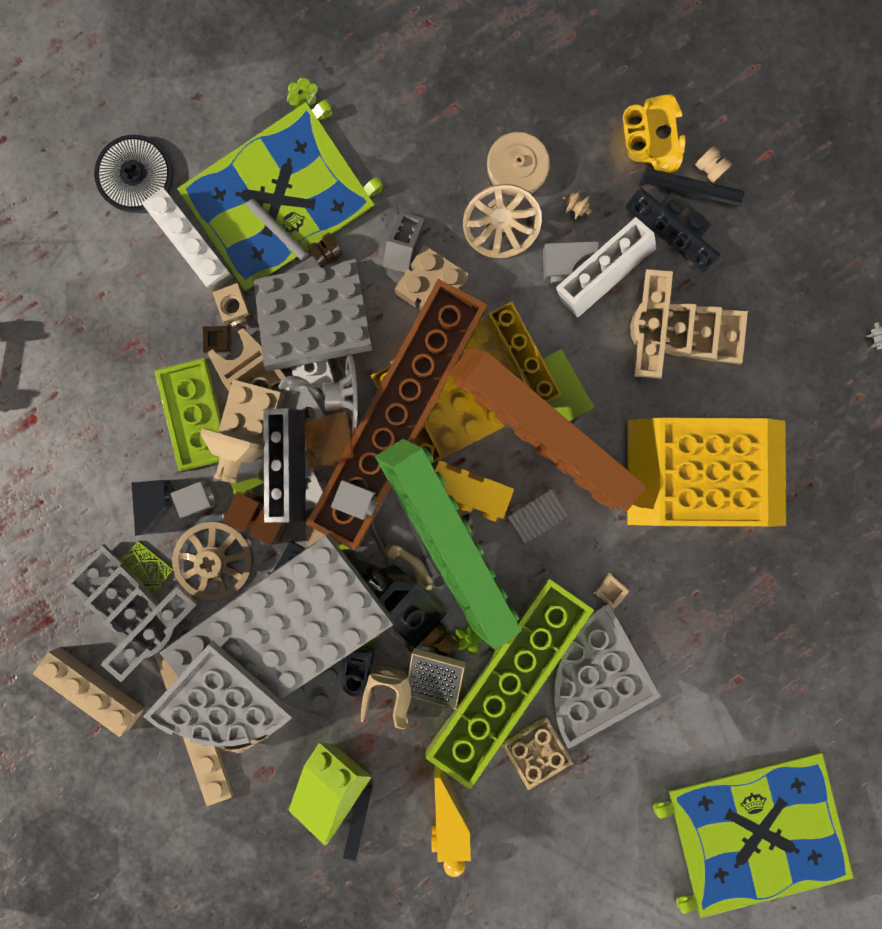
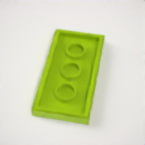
[154,358,222,472]

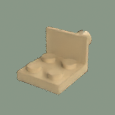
[200,380,285,483]

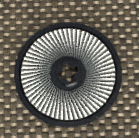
[94,135,173,213]

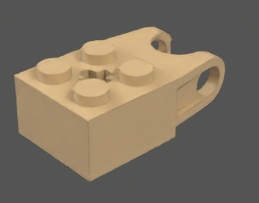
[208,328,286,391]

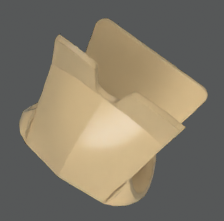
[361,666,411,729]

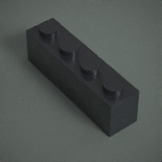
[263,408,306,523]

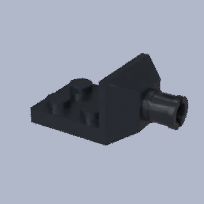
[359,565,447,653]

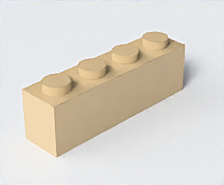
[32,647,145,737]

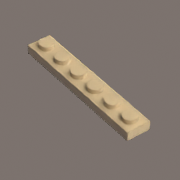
[155,653,234,806]

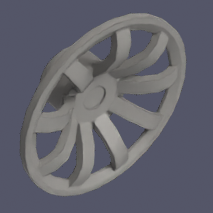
[323,355,358,437]

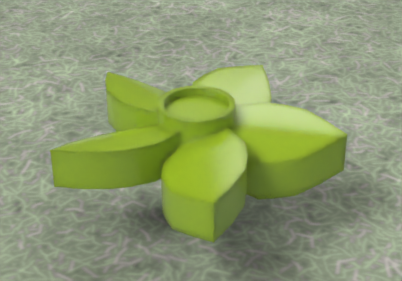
[454,625,483,655]

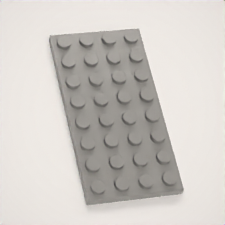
[160,533,395,700]

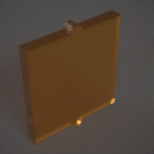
[305,411,354,469]

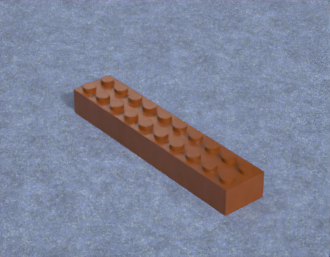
[306,279,487,551]

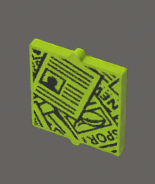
[121,541,173,594]

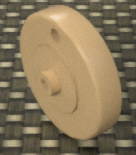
[487,131,550,196]

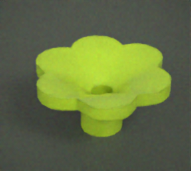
[287,77,318,108]

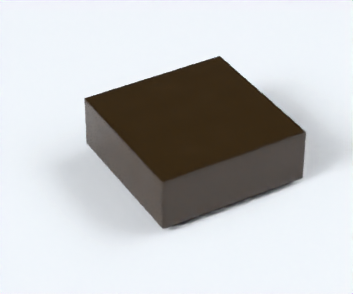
[203,326,231,354]

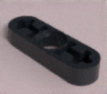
[343,783,373,862]

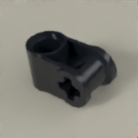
[341,646,375,697]

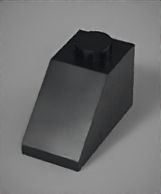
[131,480,175,536]

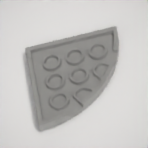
[553,603,661,749]
[143,640,295,747]

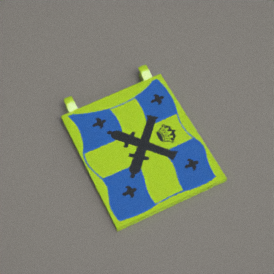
[177,100,384,292]
[653,752,854,918]

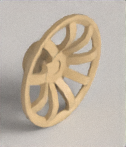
[463,184,542,258]
[172,522,252,600]

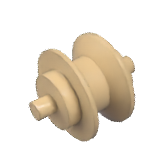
[563,190,592,219]

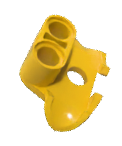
[623,94,686,174]

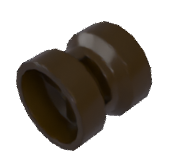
[307,232,343,268]
[422,622,459,657]

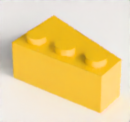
[435,460,514,522]

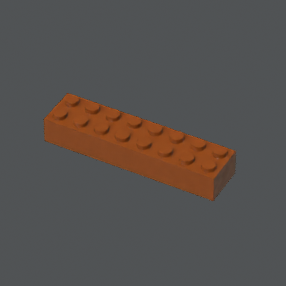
[449,348,646,512]

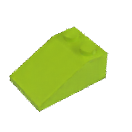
[289,743,372,845]

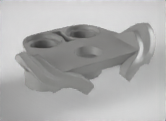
[278,376,339,454]

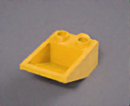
[431,765,471,877]

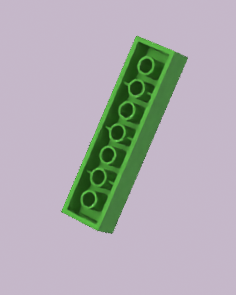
[375,439,521,649]

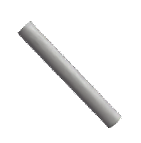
[246,198,309,261]

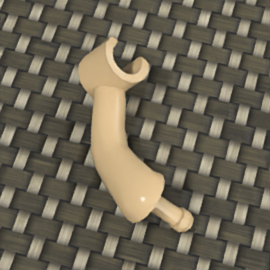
[384,542,432,590]

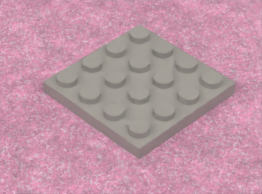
[253,259,373,372]

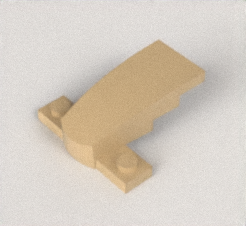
[630,269,748,379]

